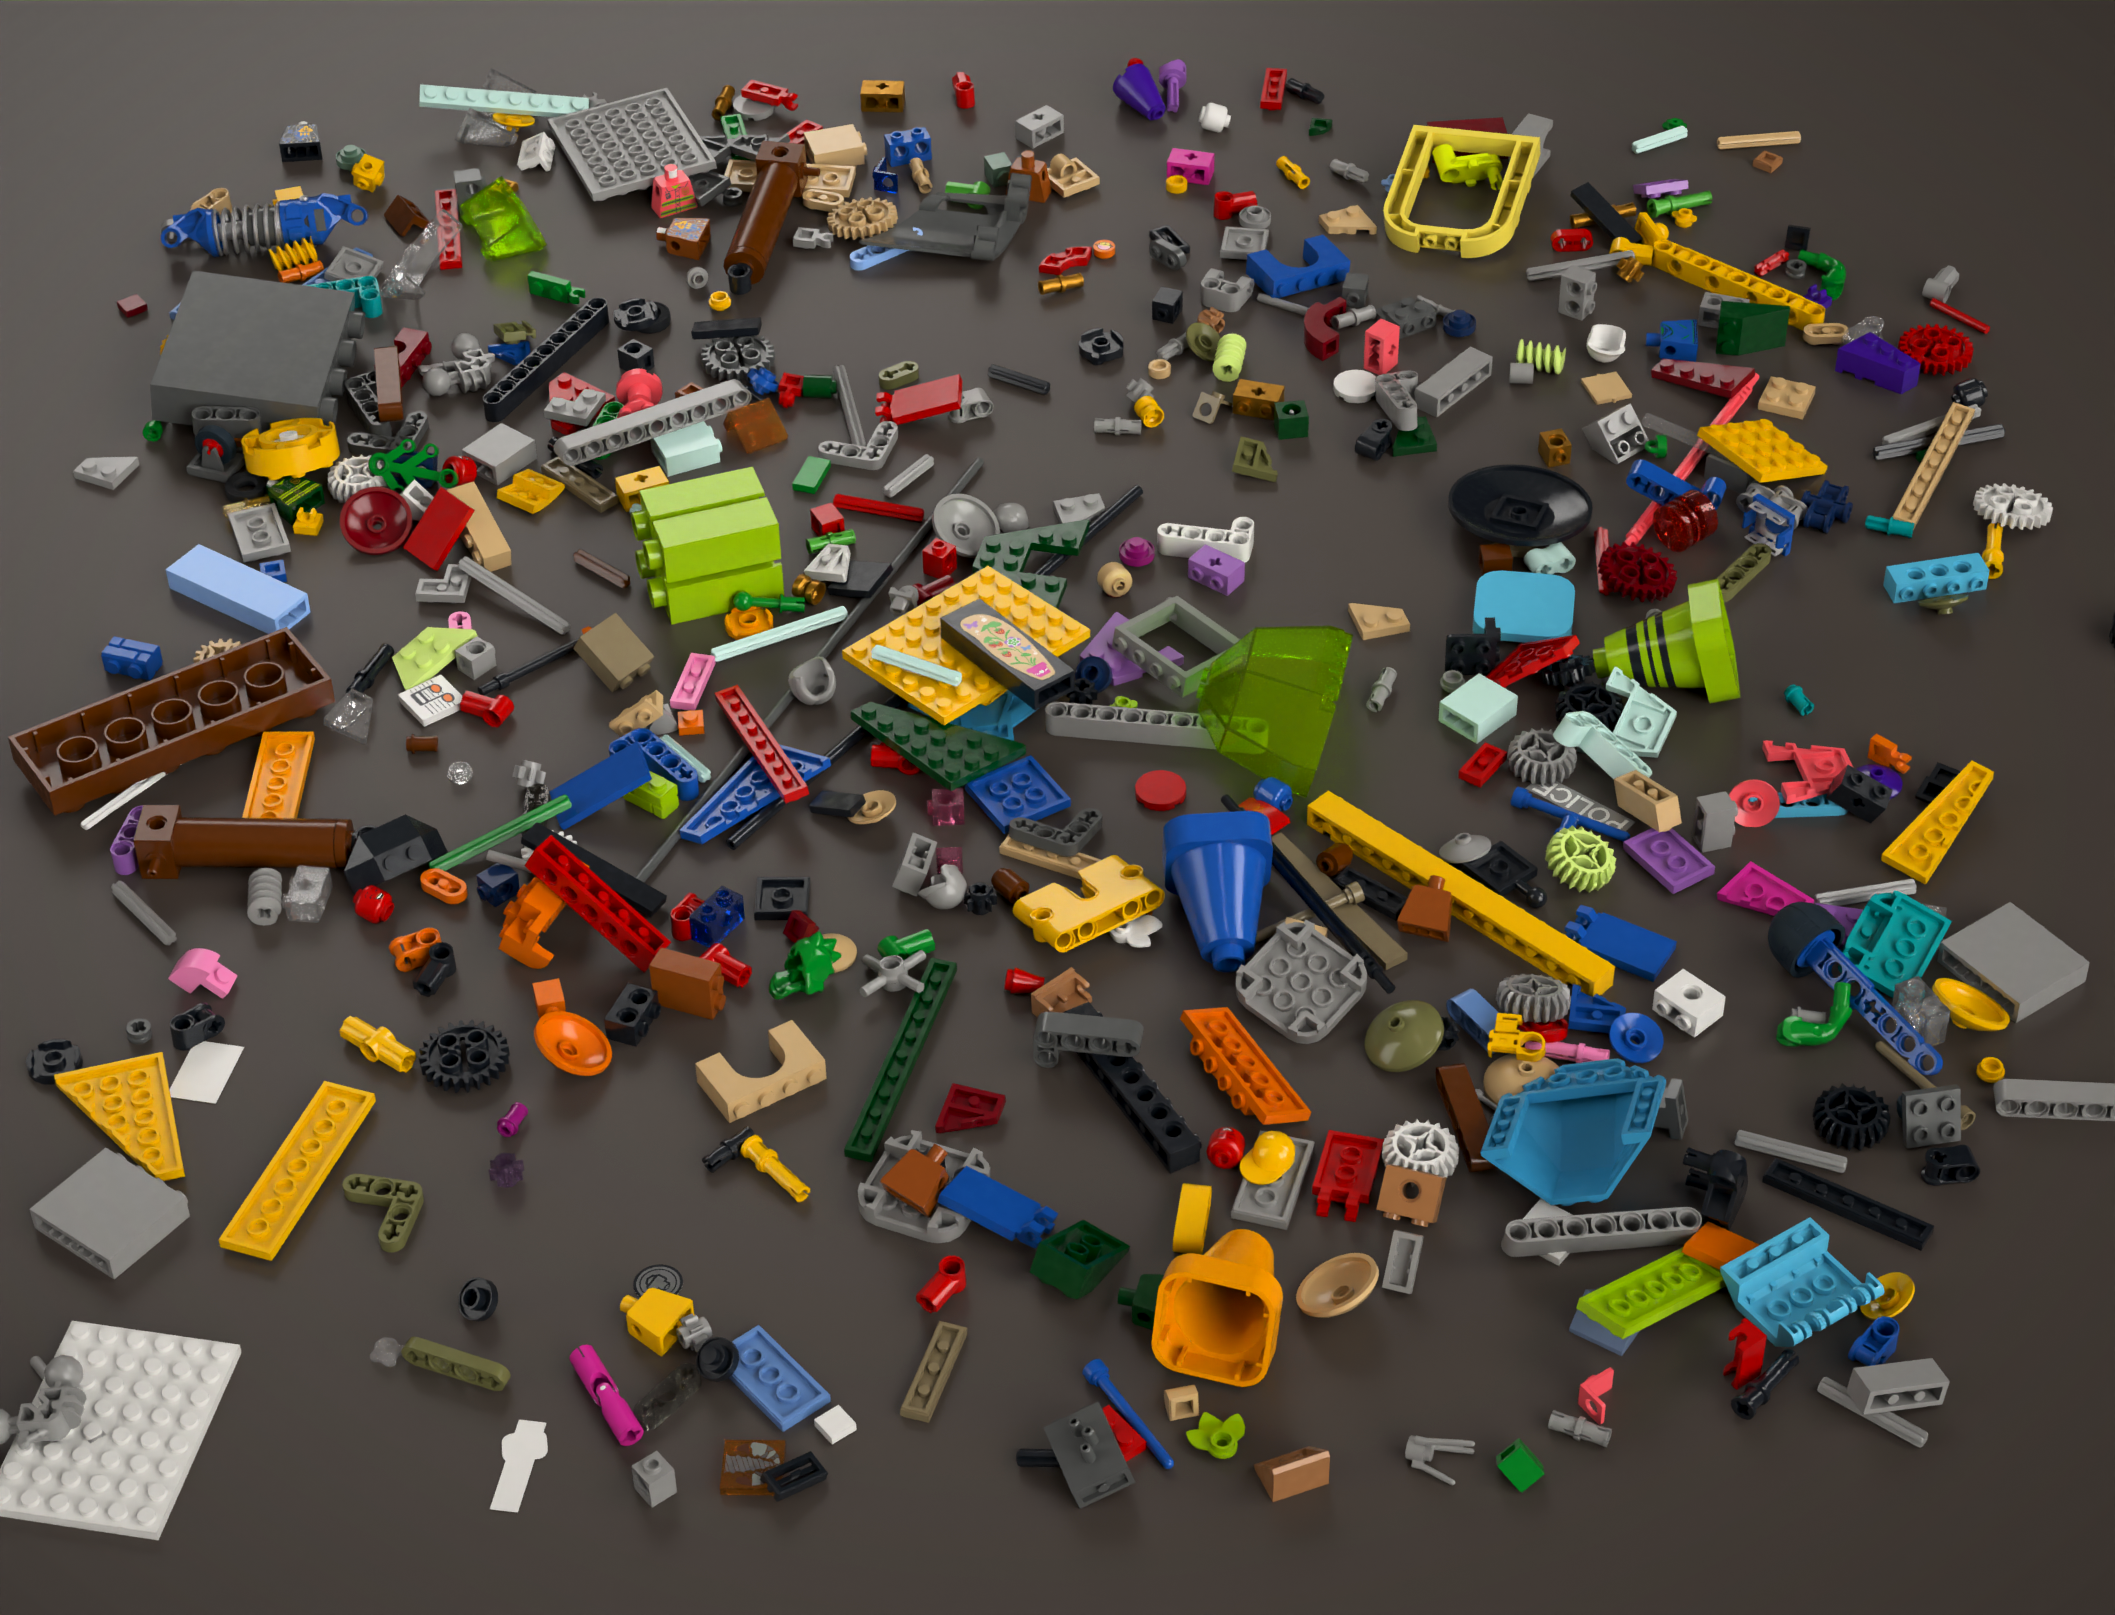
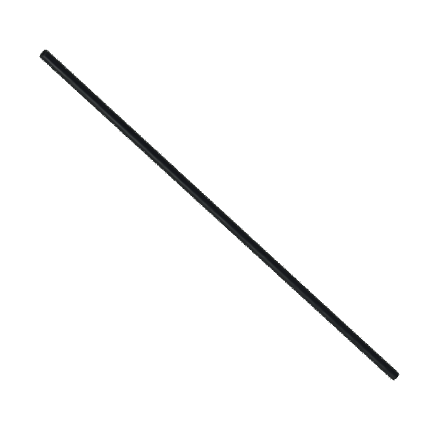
[726,485,1143,850]

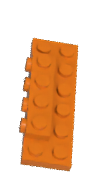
[1180,1007,1311,1125]

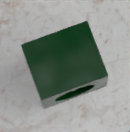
[1274,400,1309,440]

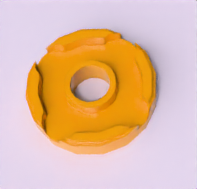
[725,607,773,640]

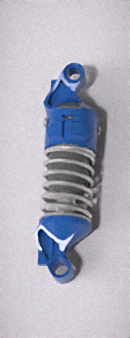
[161,193,369,257]

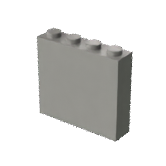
[1937,902,2090,1023]
[29,1148,190,1279]

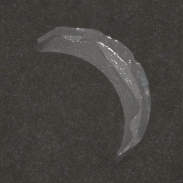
[380,209,463,300]

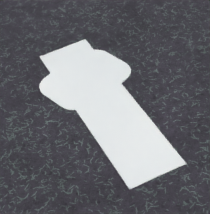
[490,1420,548,1513]

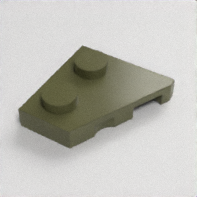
[1232,436,1278,482]

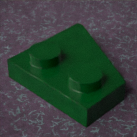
[1392,416,1437,457]

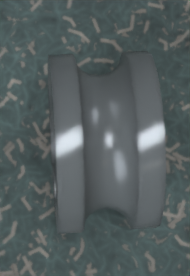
[723,187,743,207]
[1785,259,1807,280]
[126,1018,152,1044]

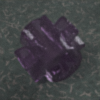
[488,1153,524,1188]

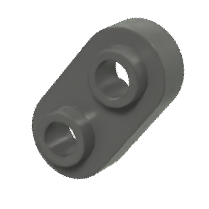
[1149,238,1187,270]

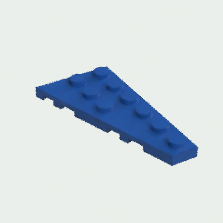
[679,744,831,844]

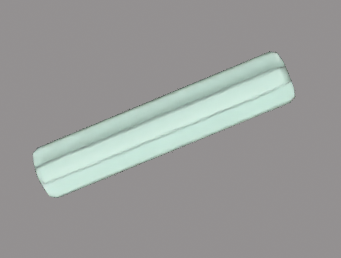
[1631,126,1688,154]
[660,735,711,783]

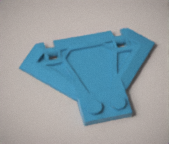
[908,690,1038,741]

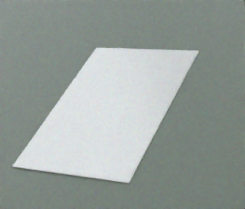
[170,1041,244,1104]

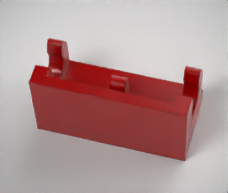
[1723,1318,1767,1390]

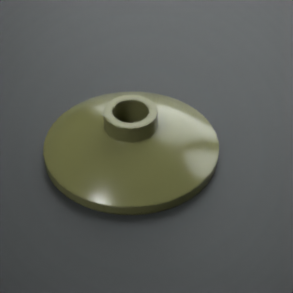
[1186,322,1221,362]
[1918,594,1969,615]

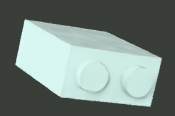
[651,421,722,477]
[1438,673,1518,744]

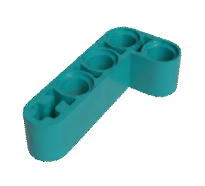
[304,276,383,318]

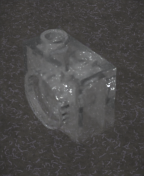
[1892,976,1950,1047]

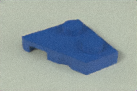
[1568,984,1626,1033]

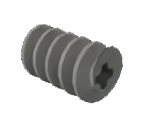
[247,868,282,926]

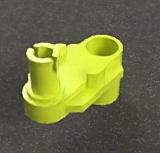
[1432,144,1503,190]

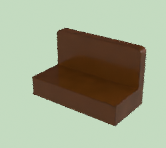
[384,195,431,237]

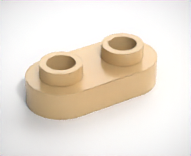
[802,189,844,213]
[1803,323,1849,345]

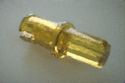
[222,495,270,519]

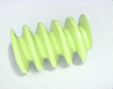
[1213,334,1247,382]
[1516,339,1566,375]

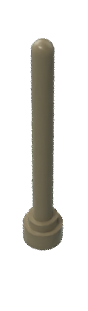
[1255,881,1365,944]
[1875,1041,1976,1130]

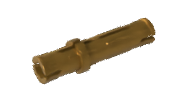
[1570,202,1636,229]

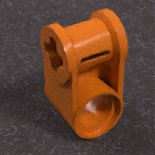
[389,928,441,972]

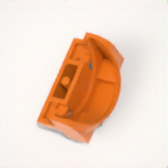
[498,861,590,969]

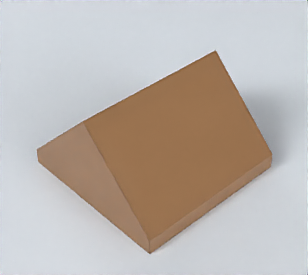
[1253,1446,1330,1502]

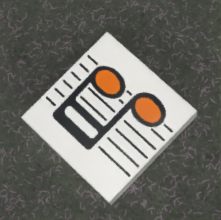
[398,675,462,727]

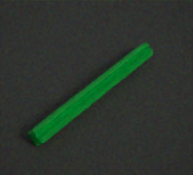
[429,794,572,871]

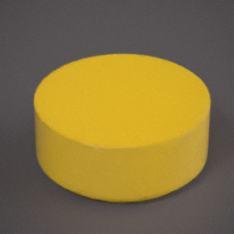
[1166,175,1187,194]

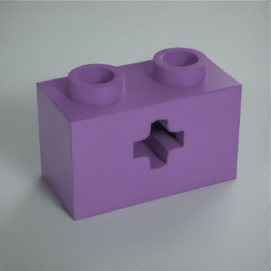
[1188,544,1245,596]

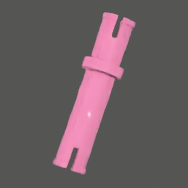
[1525,1041,1610,1063]

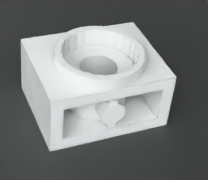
[1652,969,1726,1038]

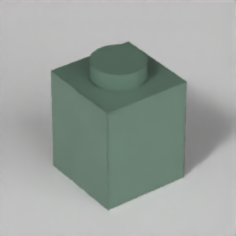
[984,152,1012,188]

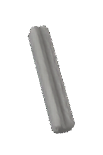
[882,454,934,498]

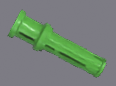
[1647,191,1712,218]

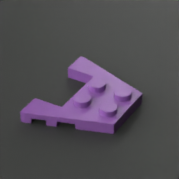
[1079,612,1184,686]

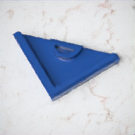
[488,341,531,366]

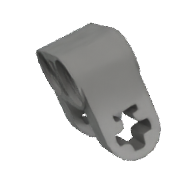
[1201,268,1254,312]

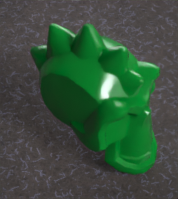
[769,931,841,1000]

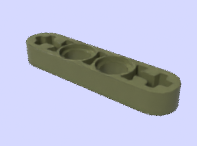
[1716,543,1772,602]
[401,1337,511,1391]

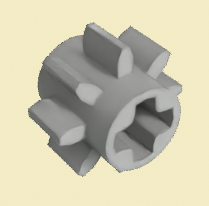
[1126,378,1154,403]
[512,760,546,789]
[676,1314,713,1352]

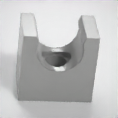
[1509,113,1553,177]

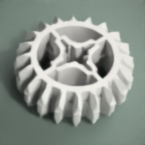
[327,454,389,503]
[1382,1119,1459,1187]

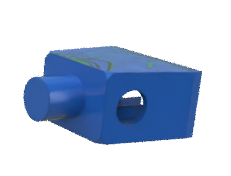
[1645,320,1698,362]

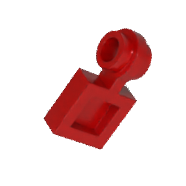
[778,372,804,409]

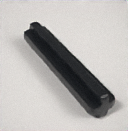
[988,364,1050,395]

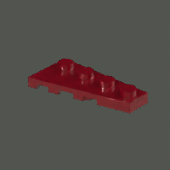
[1651,358,1755,399]

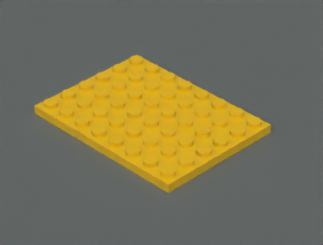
[842,566,1090,725]

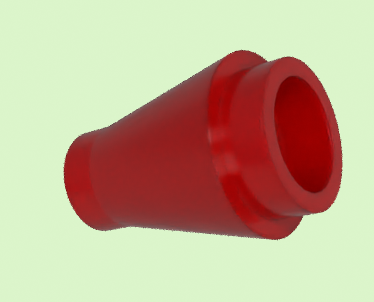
[1004,967,1045,994]

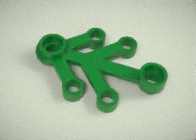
[368,439,459,491]

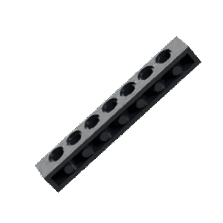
[1062,1002,1202,1174]

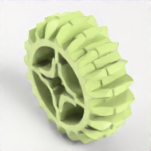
[1545,826,1616,893]

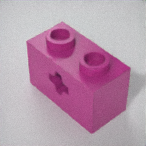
[1167,148,1214,185]

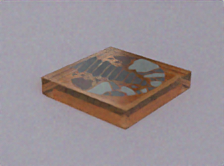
[720,1440,786,1495]

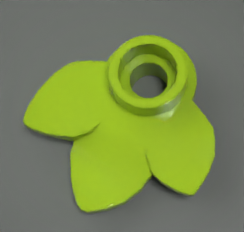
[1186,1412,1245,1459]

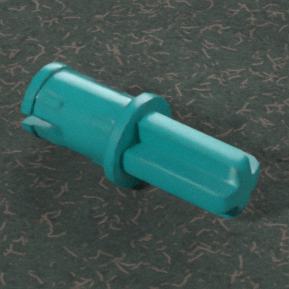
[1865,515,1915,538]

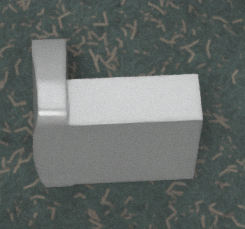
[648,704,678,735]

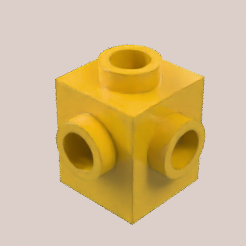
[351,154,384,193]

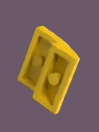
[497,469,565,514]

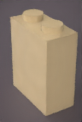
[804,124,867,166]

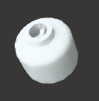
[1198,103,1231,133]

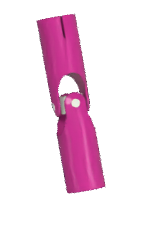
[569,1345,644,1446]

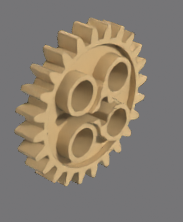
[827,197,898,240]

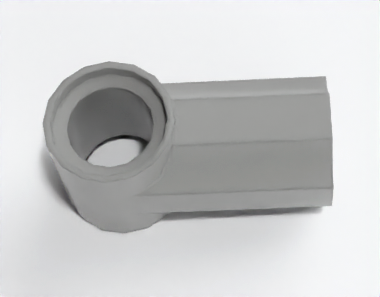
[1922,265,1959,303]

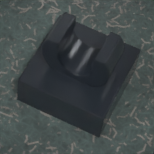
[1784,224,1811,251]

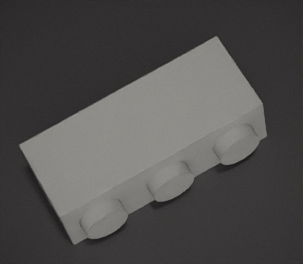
[1846,1358,1950,1415]

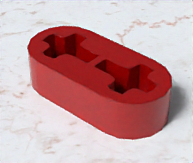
[1551,229,1593,252]

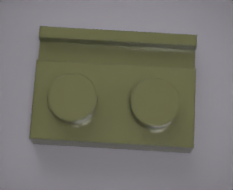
[493,320,536,344]

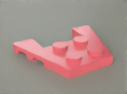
[1762,740,1853,804]

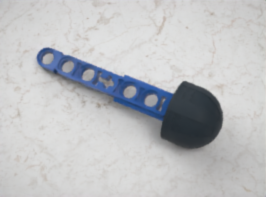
[1768,902,1943,1076]

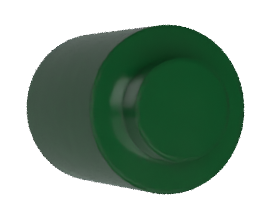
[803,374,837,398]

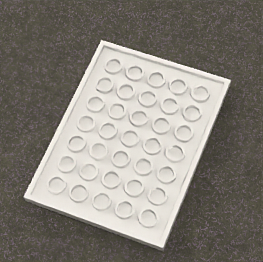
[0,1321,241,1540]

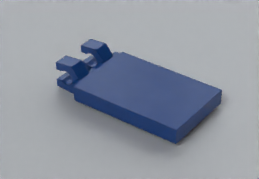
[1564,905,1677,982]
[938,1166,1058,1249]

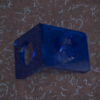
[872,157,898,193]

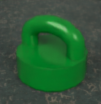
[1644,435,1667,458]

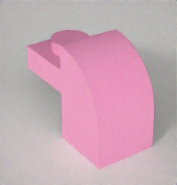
[168,948,238,999]

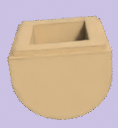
[1164,1385,1199,1421]

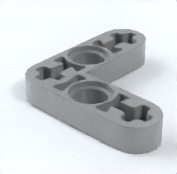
[818,421,898,470]

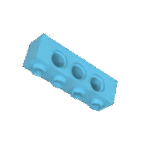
[1883,553,1990,603]

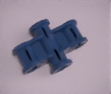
[1801,480,1853,533]

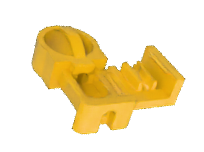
[1487,1013,1546,1062]

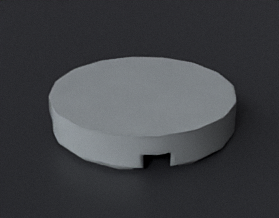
[733,95,775,121]

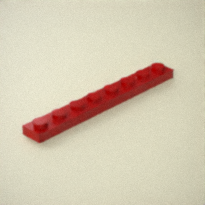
[714,684,809,804]

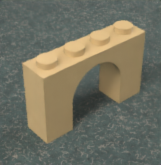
[695,1020,827,1123]

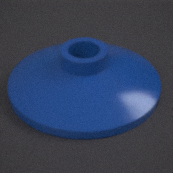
[1609,1013,1664,1063]

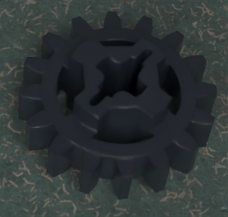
[1541,654,1596,687]

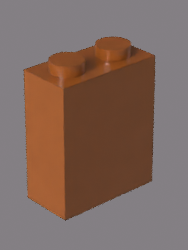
[649,948,726,1020]

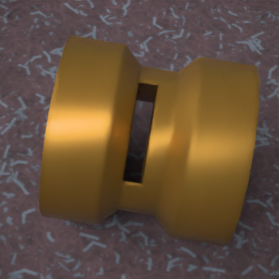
[792,574,826,605]

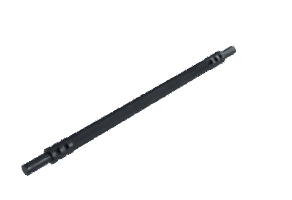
[1221,794,1396,994]

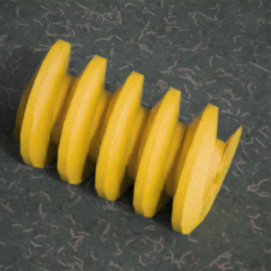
[268,236,318,271]

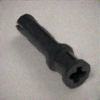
[1731,1349,1800,1420]

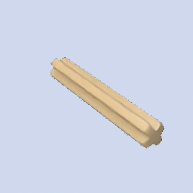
[1717,131,1801,150]

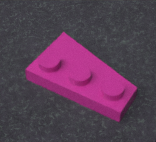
[1717,861,1814,916]

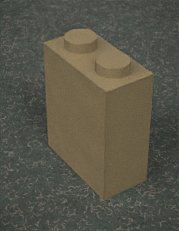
[573,613,655,693]

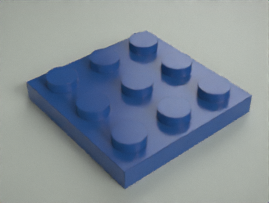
[965,755,1071,834]

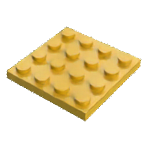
[1697,419,1828,483]

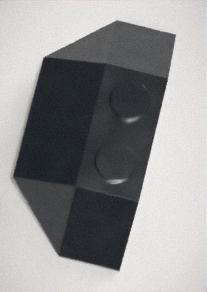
[343,814,448,895]

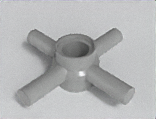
[859,950,926,997]

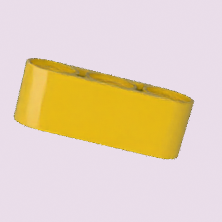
[1173,1183,1212,1255]

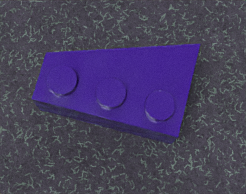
[1835,332,1921,394]

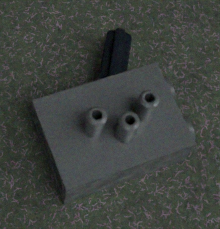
[1016,1401,1136,1509]

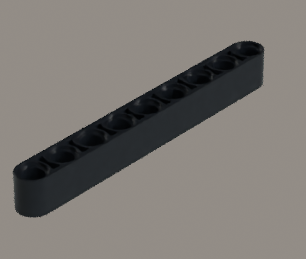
[483,297,609,422]

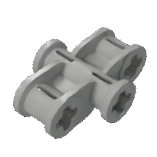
[1736,483,1808,530]

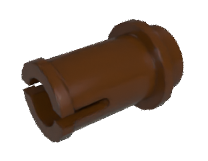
[406,734,438,754]

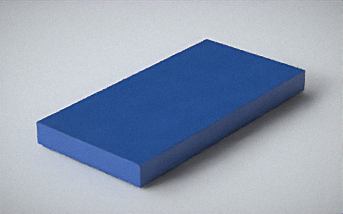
[550,741,652,830]

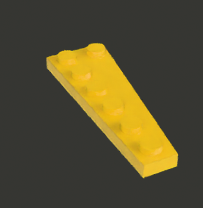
[1881,760,1994,884]

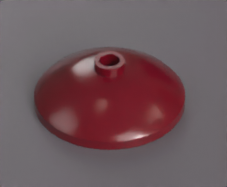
[340,487,412,555]

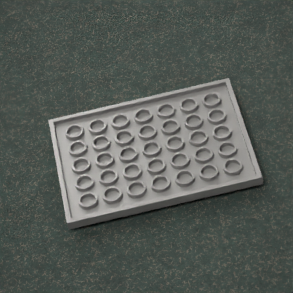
[547,88,717,201]

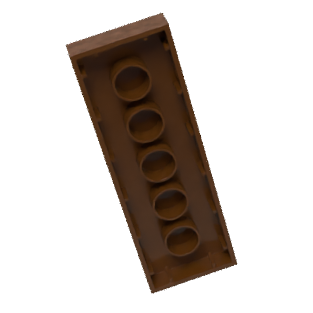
[8,627,335,816]

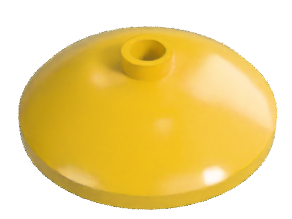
[1932,978,2010,1031]

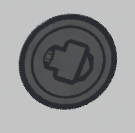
[633,1264,683,1297]

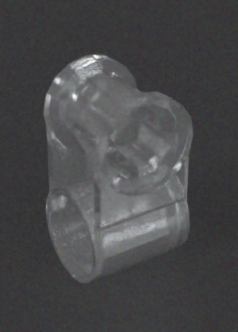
[1842,316,1885,345]

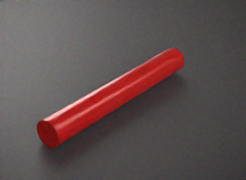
[1930,298,1990,334]

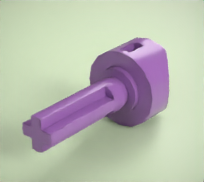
[1159,59,1186,113]

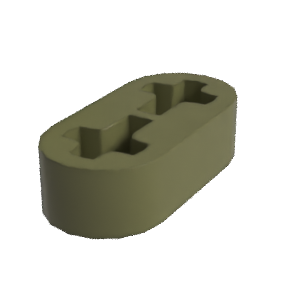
[879,361,919,390]

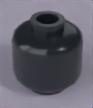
[1951,378,1988,407]

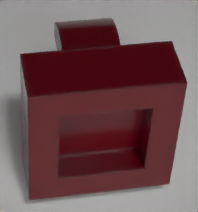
[783,910,819,943]

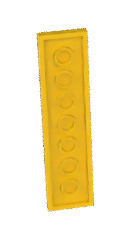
[219,1081,376,1261]

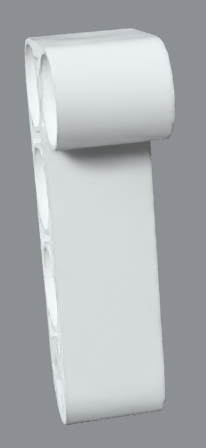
[1157,517,1254,562]

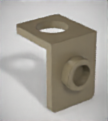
[1193,391,1233,424]

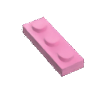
[670,653,716,710]

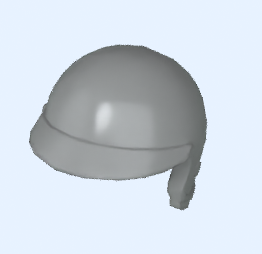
[917,864,967,910]

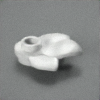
[1109,914,1162,948]

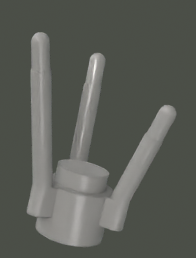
[1405,1435,1475,1485]

